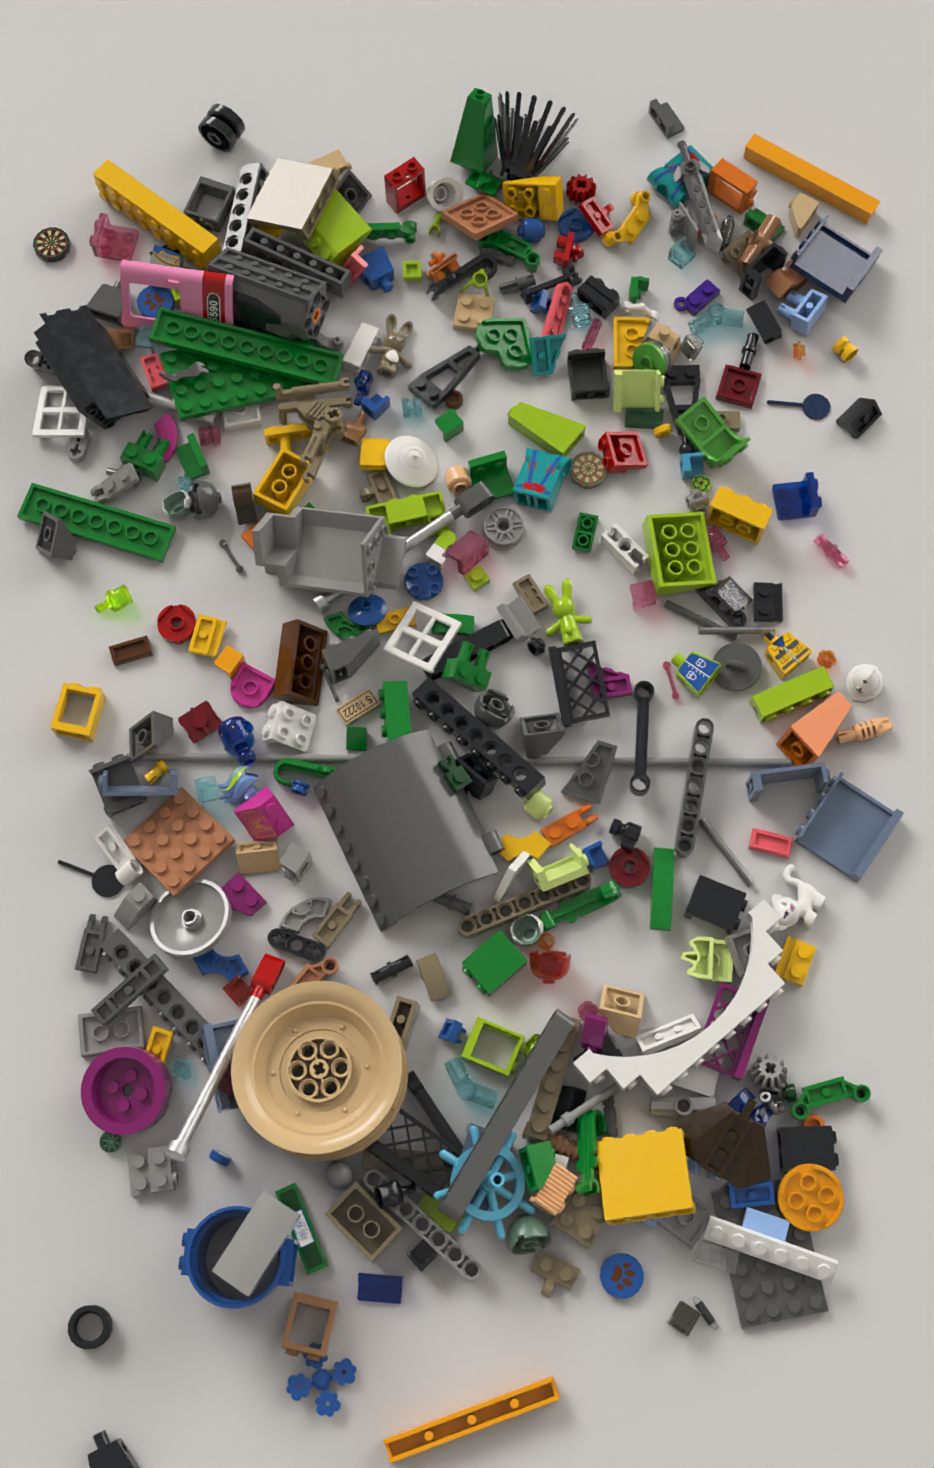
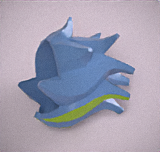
[217,766,258,808]

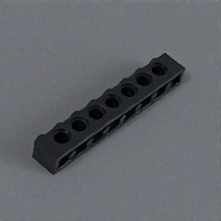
[412,677,546,800]

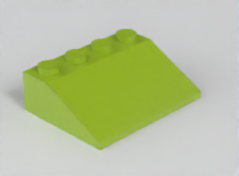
[295,188,372,267]
[642,512,717,596]

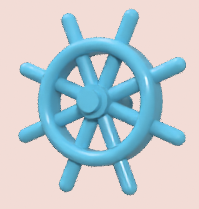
[434,1125,536,1240]

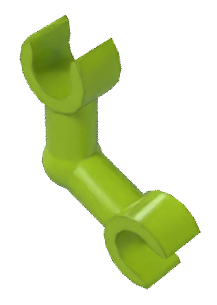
[429,213,444,237]

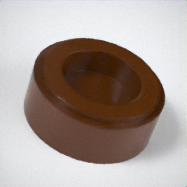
[444,390,463,410]

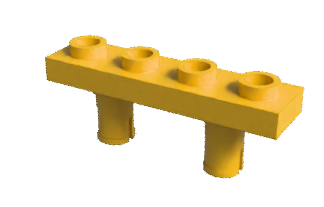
[263,418,339,452]

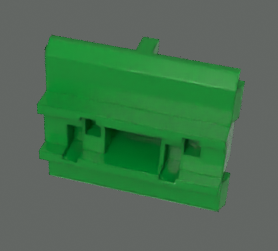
[465,170,505,196]

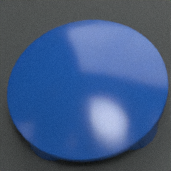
[404,563,443,600]

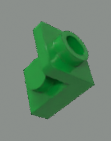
[628,276,650,304]

